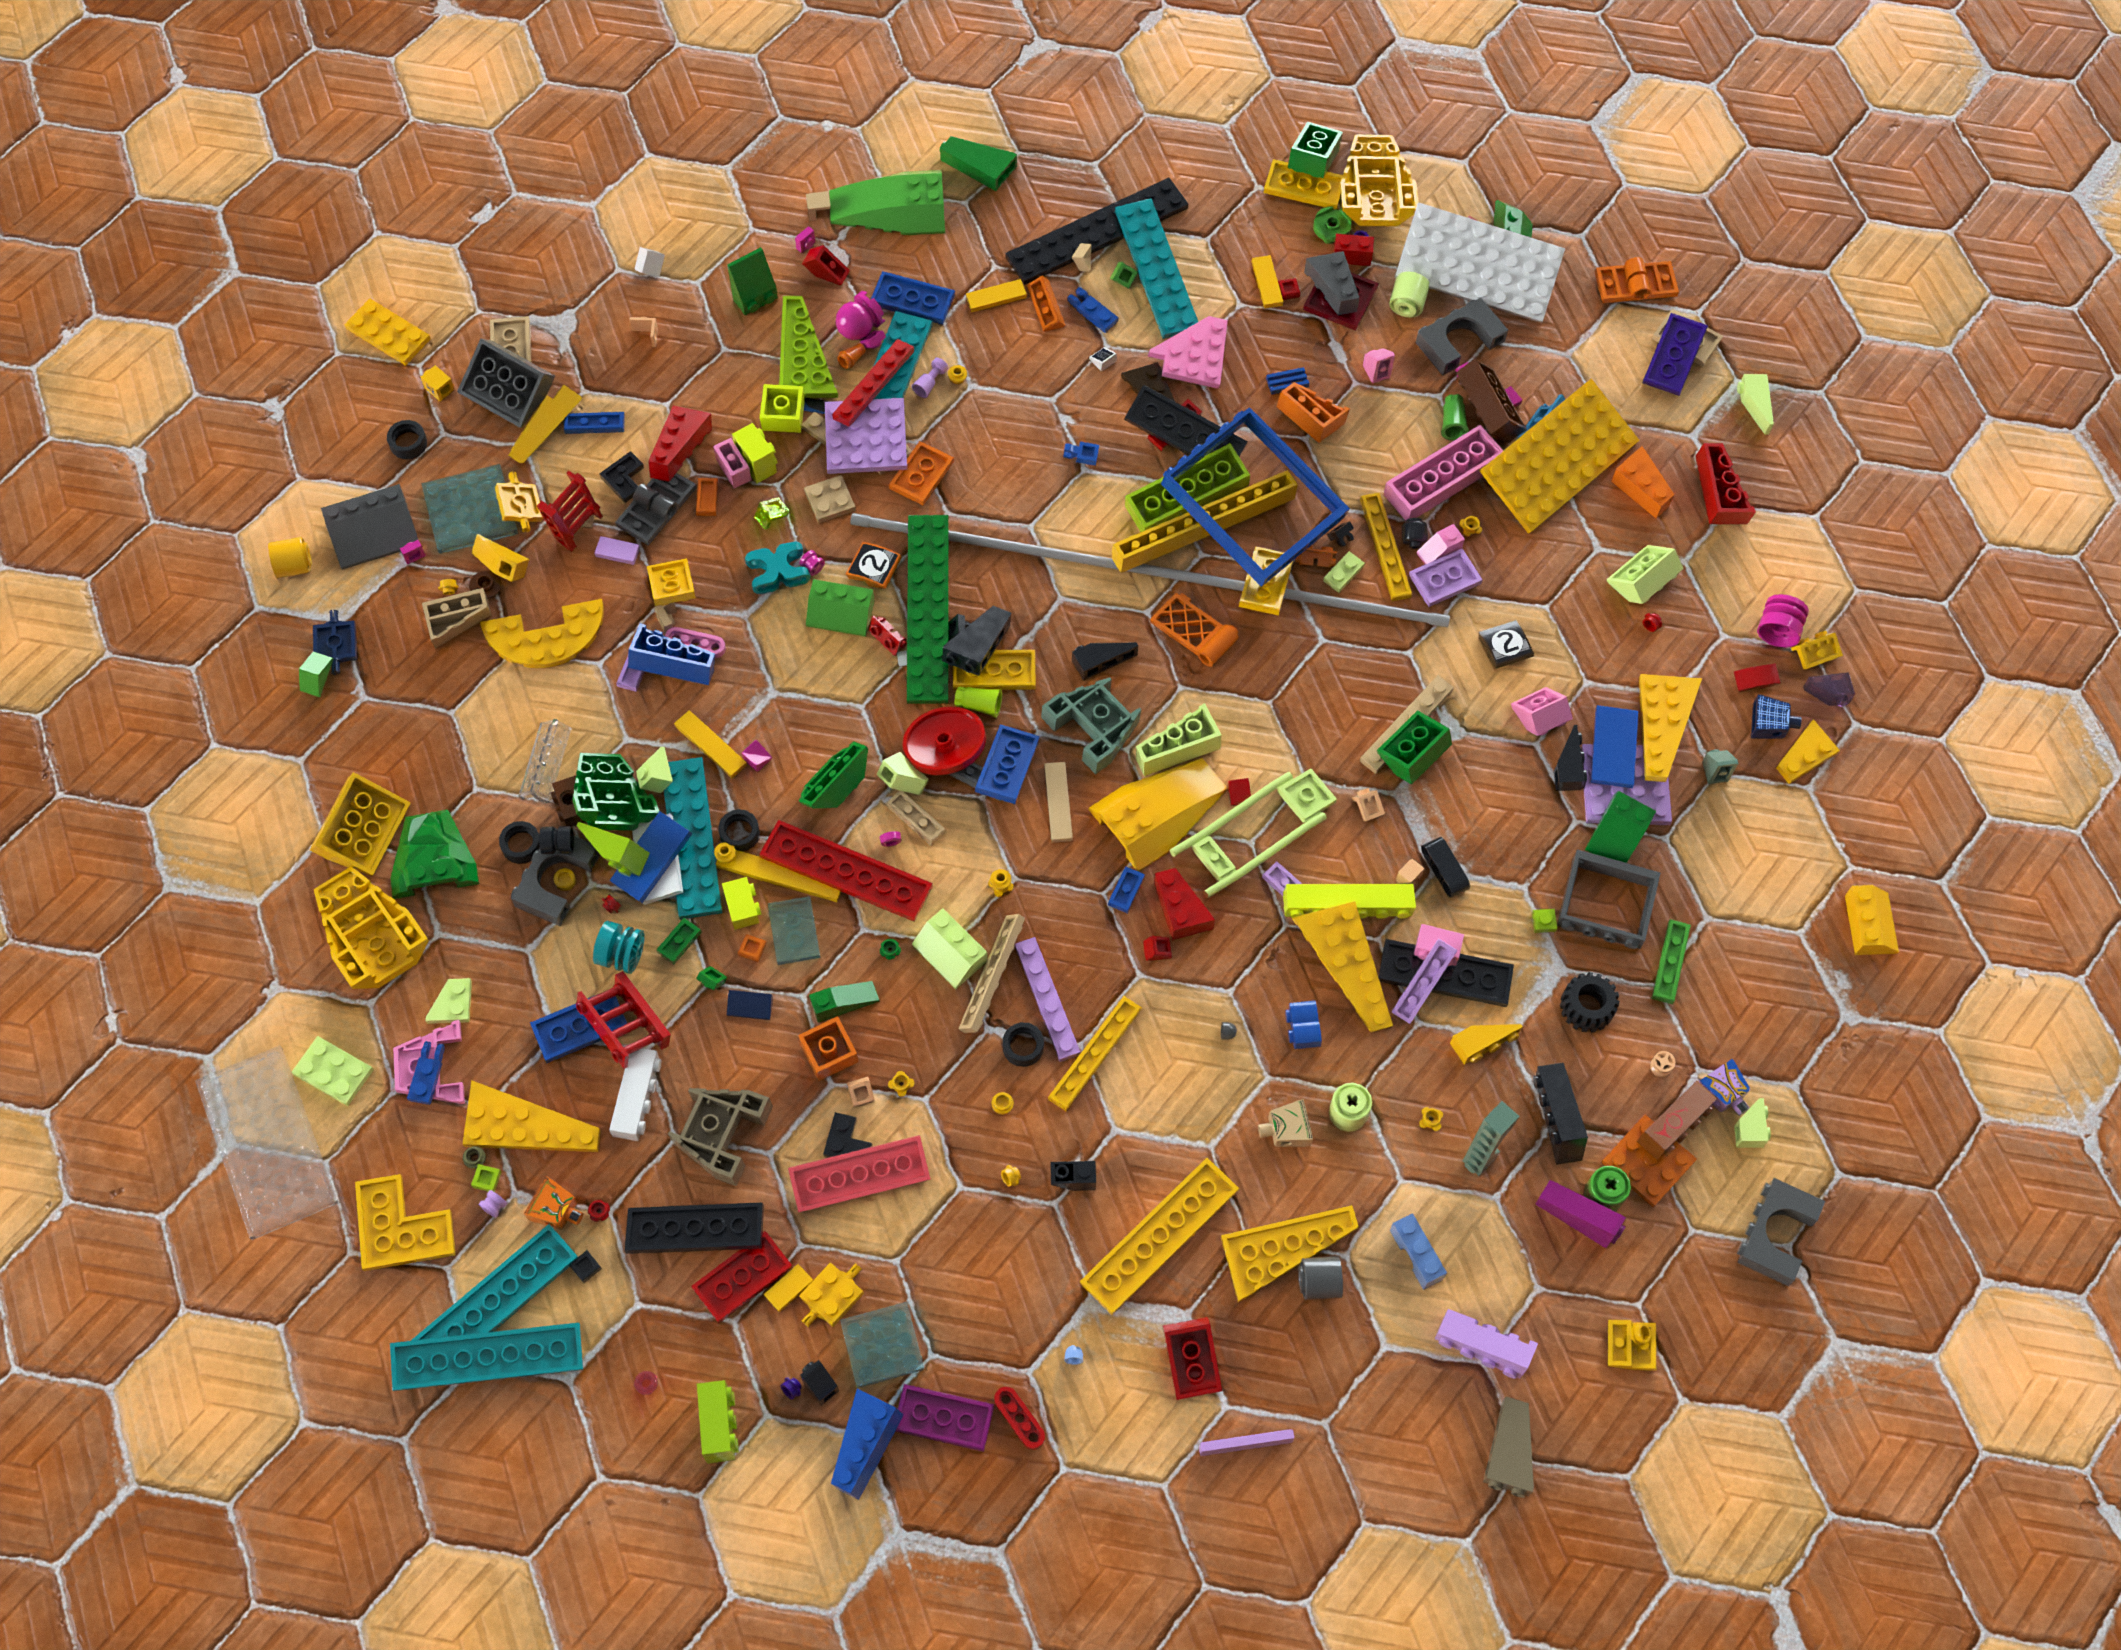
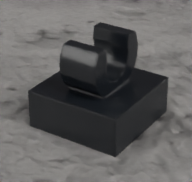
[1327,522,1354,547]
[949,614,971,641]

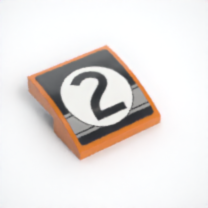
[846,542,902,589]

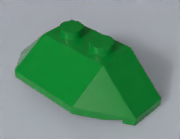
[1493,200,1533,238]
[799,741,868,809]

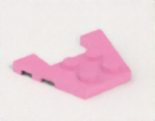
[393,1020,465,1104]

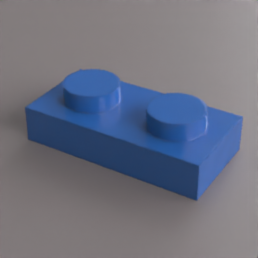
[1108,866,1145,914]

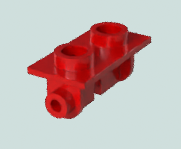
[868,616,907,656]

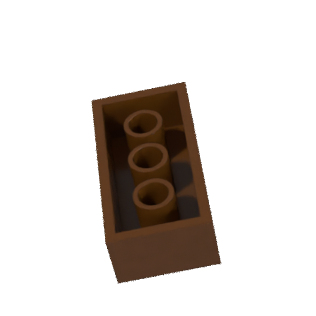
[1456,359,1527,443]

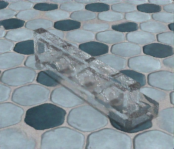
[518,719,572,804]

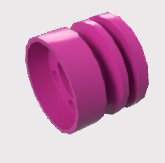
[1757,594,1809,648]

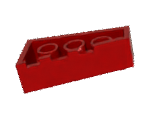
[648,405,712,482]
[1695,443,1756,524]

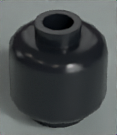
[1401,518,1428,549]

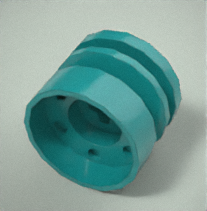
[593,920,645,974]

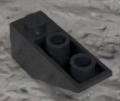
[1553,725,1587,791]

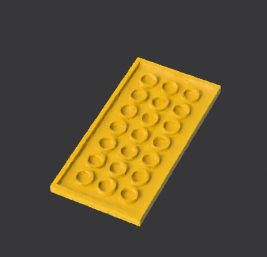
[1479,378,1640,533]

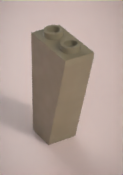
[1483,1397,1534,1498]

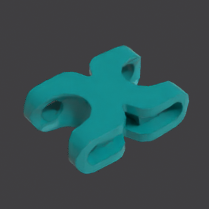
[745,541,811,594]

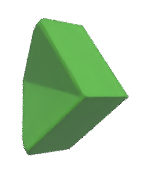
[1110,262,1138,289]

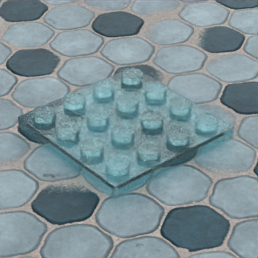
[421,464,518,554]

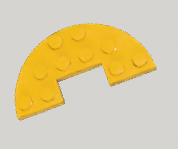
[480,599,604,668]

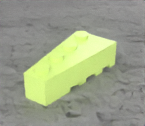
[1136,703,1222,776]

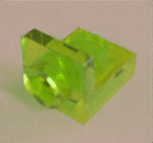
[754,497,790,529]

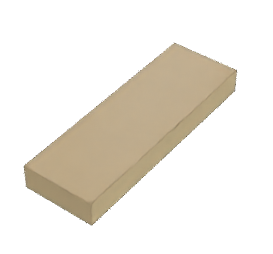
[886,791,946,846]

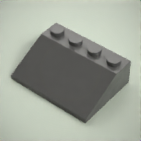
[457,338,555,428]
[321,484,419,570]

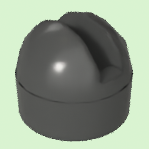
[1221,1022,1237,1040]

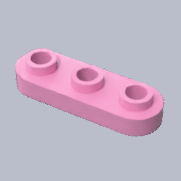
[665,627,726,658]

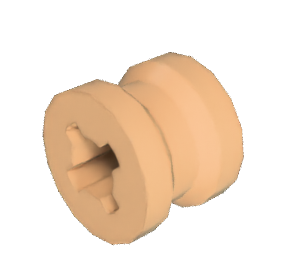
[1650,1051,1676,1077]

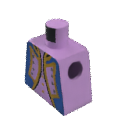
[1699,1059,1750,1116]

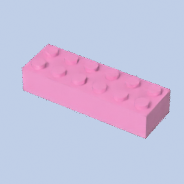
[1383,425,1503,521]

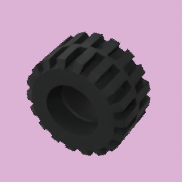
[1560,972,1620,1033]

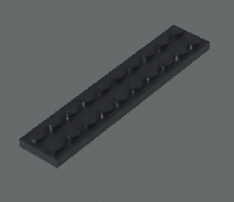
[1006,177,1189,285]

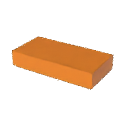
[696,478,719,516]

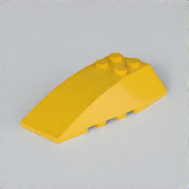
[1340,135,1418,227]
[1088,758,1227,872]
[313,867,429,989]

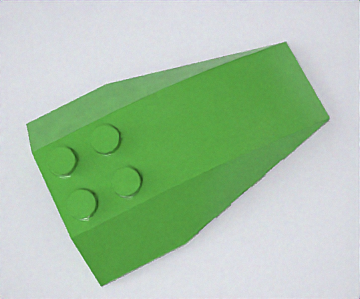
[829,170,945,235]

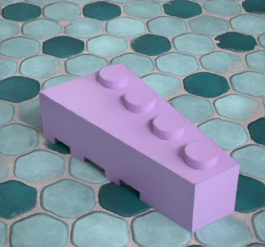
[1435,1309,1538,1379]

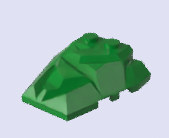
[572,753,659,831]
[390,810,479,899]

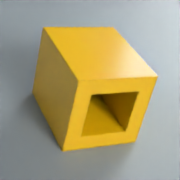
[420,365,455,401]

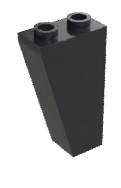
[942,606,1012,676]

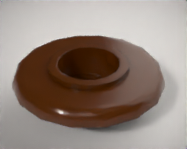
[469,570,502,599]

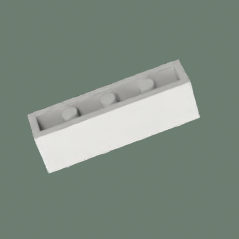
[609,1048,662,1141]

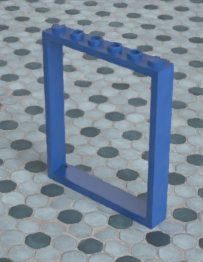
[1161,407,1350,587]

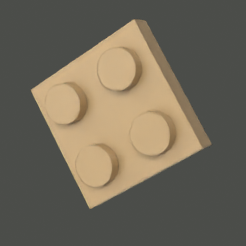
[804,475,856,524]

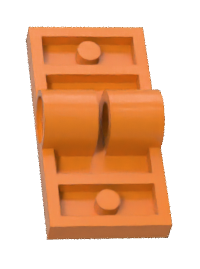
[1595,257,1679,303]

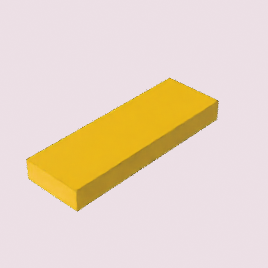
[1251,255,1283,309]
[966,279,1027,312]

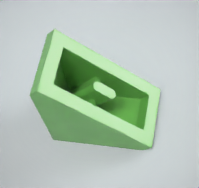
[299,652,334,697]

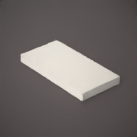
[632,813,683,905]

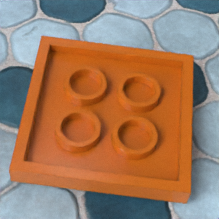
[1601,1114,1697,1208]

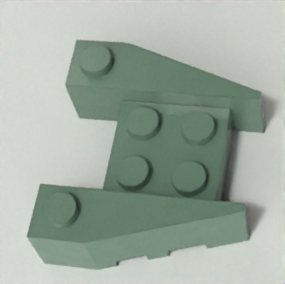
[1041,677,1141,775]

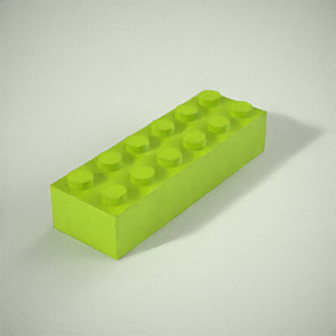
[1125,444,1250,532]

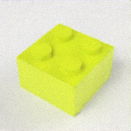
[760,384,805,433]
[732,423,778,484]

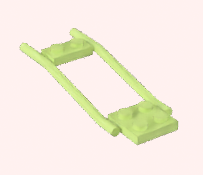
[1170,769,1337,898]

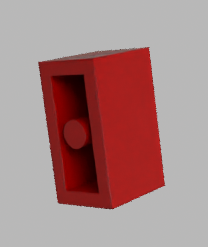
[1333,234,1374,266]

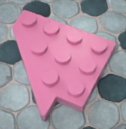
[1148,316,1228,389]

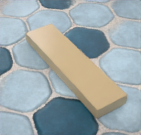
[1044,762,1073,843]

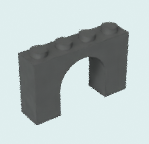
[1416,298,1508,376]
[511,828,600,926]
[1737,1178,1825,1286]

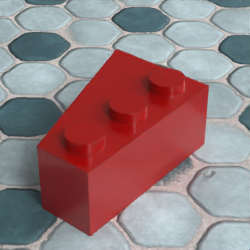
[1154,868,1215,940]

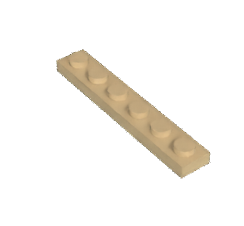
[1360,675,1454,774]
[958,914,1025,1033]

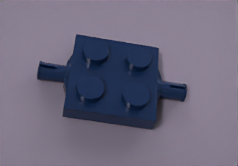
[313,610,357,675]

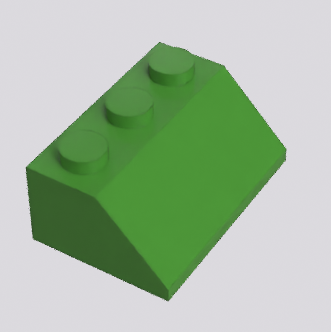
[806,579,875,637]

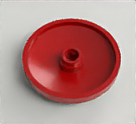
[902,707,986,775]

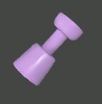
[912,358,949,398]

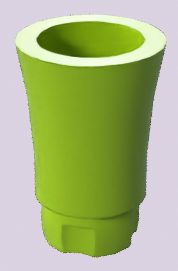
[954,687,1002,718]

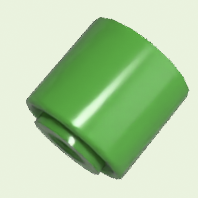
[1583,1166,1631,1212]

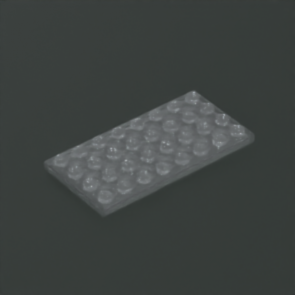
[195,1045,339,1240]

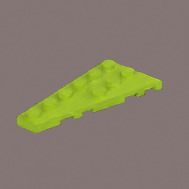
[779,296,838,398]

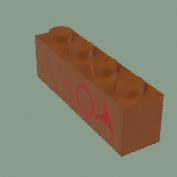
[1637,1081,1717,1160]

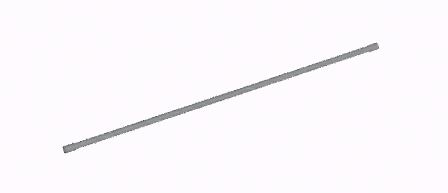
[850,513,1450,628]

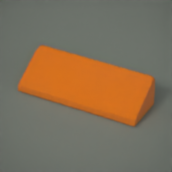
[1027,275,1066,332]

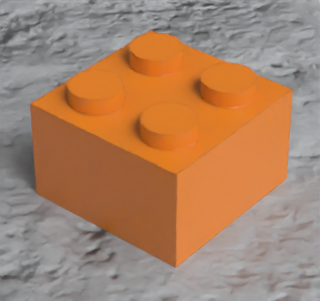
[798,1016,859,1081]

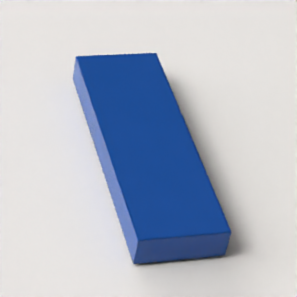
[564,412,625,434]

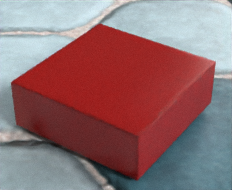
[1278,278,1301,300]

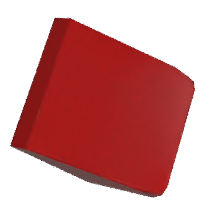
[1227,778,1251,806]
[1143,935,1172,961]

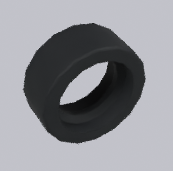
[387,420,427,459]
[718,809,760,852]
[499,821,540,864]
[1002,1022,1044,1067]

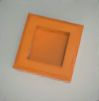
[738,934,767,963]

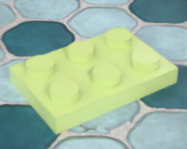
[292,1036,374,1106]

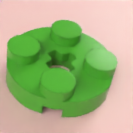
[1313,207,1352,244]

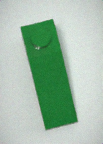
[809,981,880,1023]

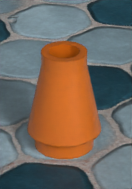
[837,343,866,369]

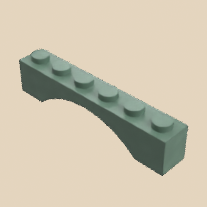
[1463,1101,1520,1176]

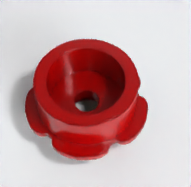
[1642,613,1662,632]
[602,894,622,914]
[588,1200,610,1222]

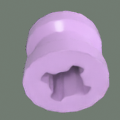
[478,1190,508,1218]

